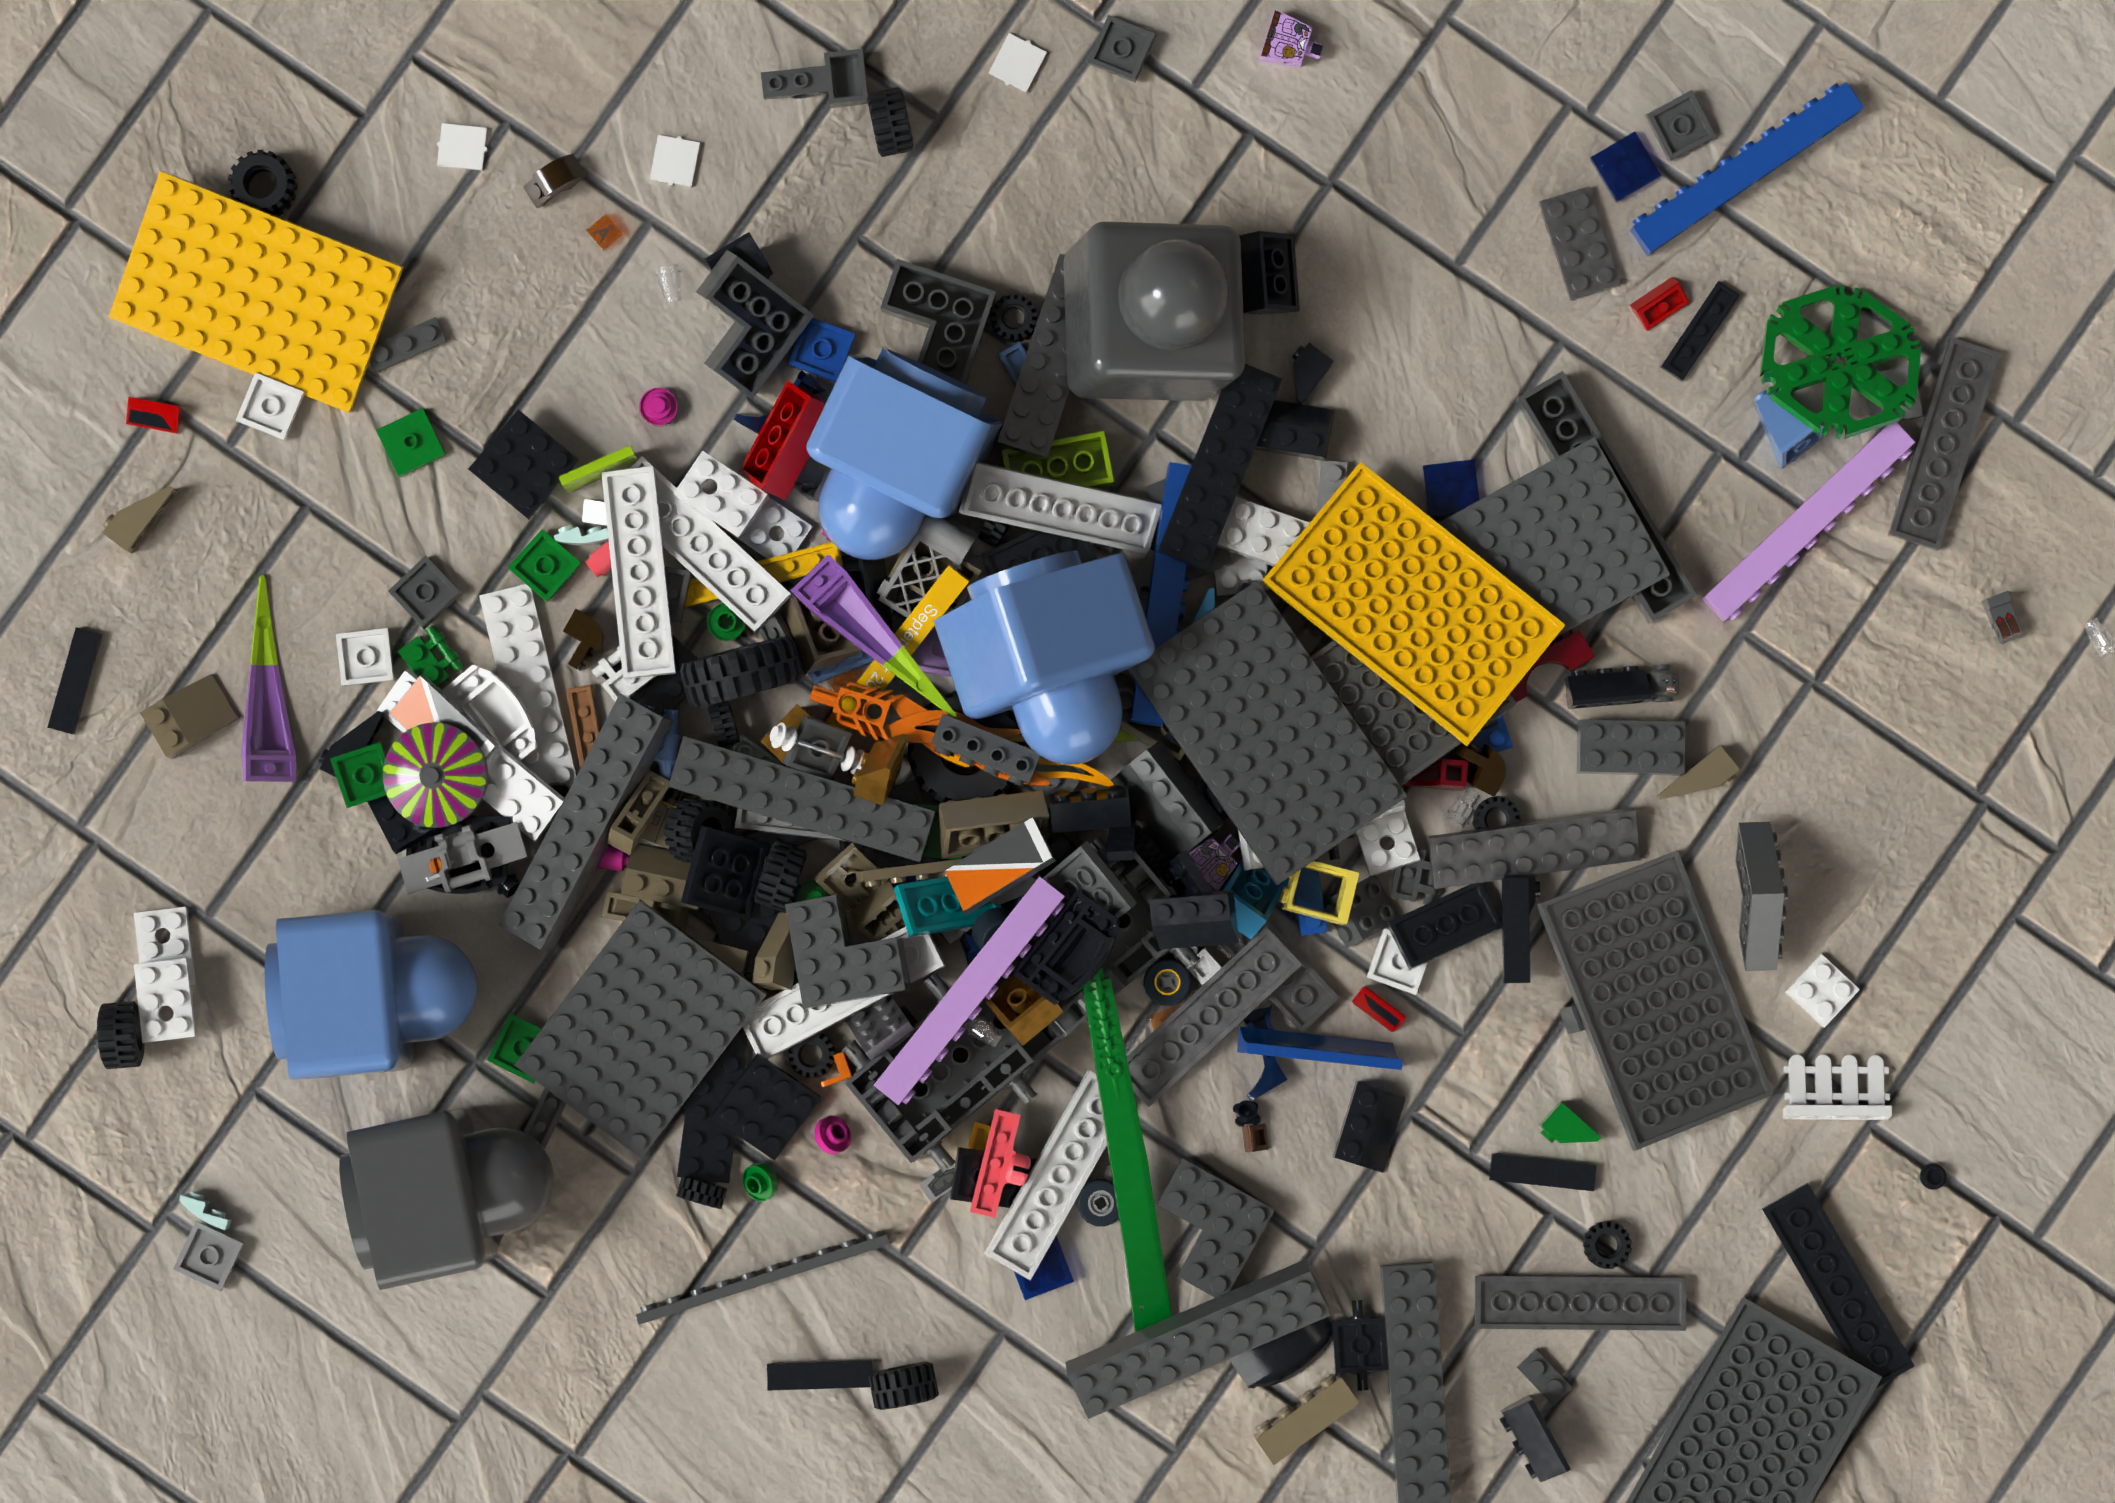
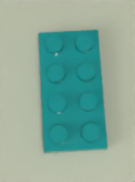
[894,877,1001,937]

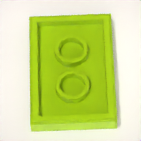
[559,445,638,493]

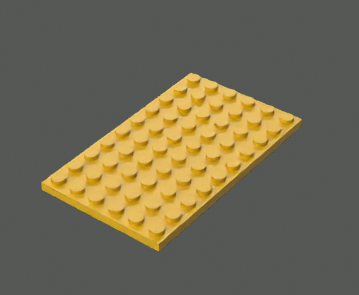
[109,171,403,413]
[1262,461,1565,746]

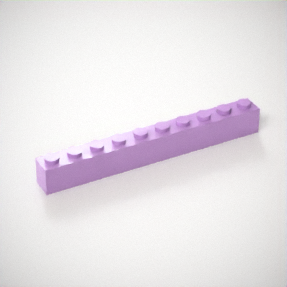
[1702,422,1915,622]
[873,877,1065,1106]

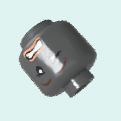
[1646,664,1679,702]

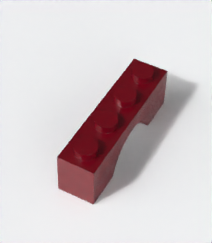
[1510,629,1595,703]
[1402,759,1468,791]

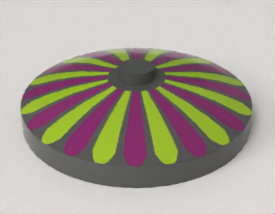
[383,722,488,828]

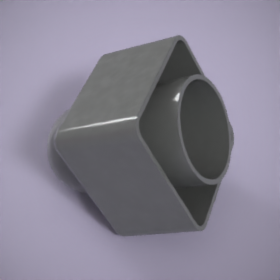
[1063,222,1245,401]
[339,1108,554,1290]

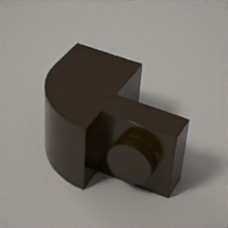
[523,154,586,208]
[563,609,605,671]
[1454,742,1506,797]

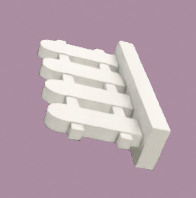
[1783,1055,1892,1120]

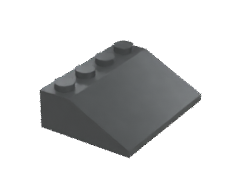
[1111,741,1224,863]

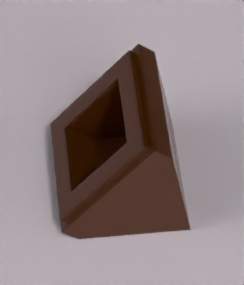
[1242,1123,1269,1152]

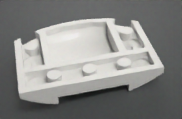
[442,664,537,761]

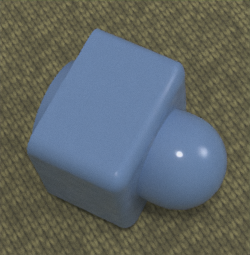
[806,348,1004,560]
[933,551,1155,765]
[264,910,477,1080]

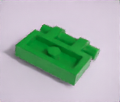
[398,625,465,687]

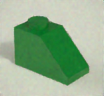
[1539,1102,1601,1143]

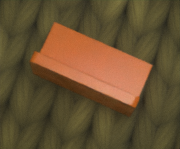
[820,1052,853,1087]

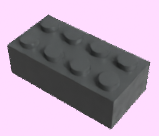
[1577,719,1685,776]

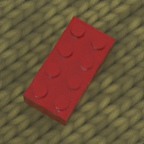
[738,380,826,500]

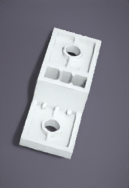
[673,451,813,559]
[1356,800,1420,876]
[134,907,197,1043]

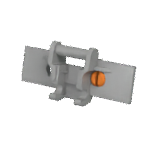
[398,822,528,894]

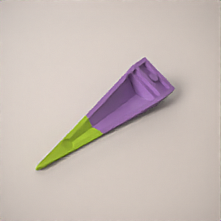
[791,554,957,719]
[241,575,296,782]

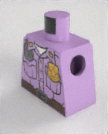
[1259,10,1324,67]
[1189,834,1240,892]

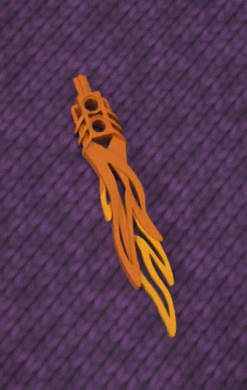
[810,682,1114,787]

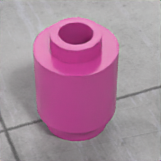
[597,844,630,871]

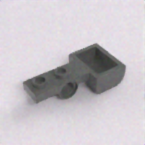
[761,49,868,108]

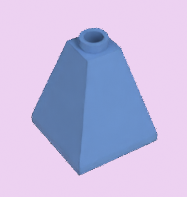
[1754,390,1824,469]

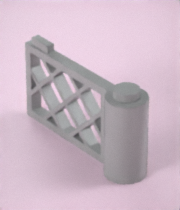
[876,515,976,617]

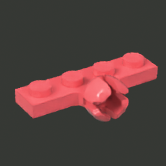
[970,1109,1031,1218]

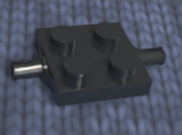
[1332,1300,1388,1391]

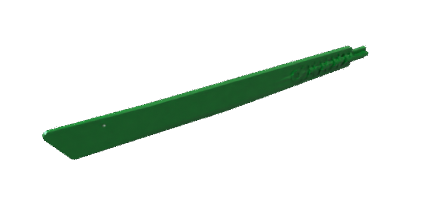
[1083,968,1172,1332]

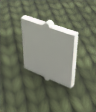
[988,33,1047,93]
[437,123,488,171]
[650,135,700,187]

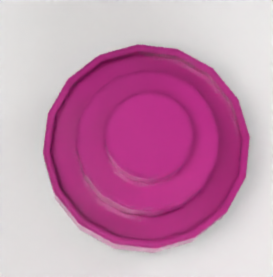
[639,388,678,426]
[814,1115,851,1155]

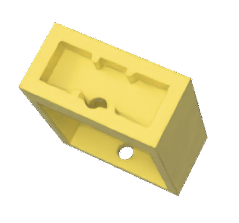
[1280,861,1359,925]

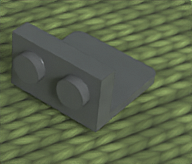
[1323,875,1398,948]

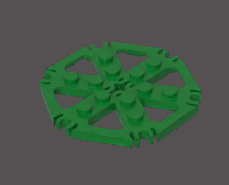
[1759,285,1922,439]

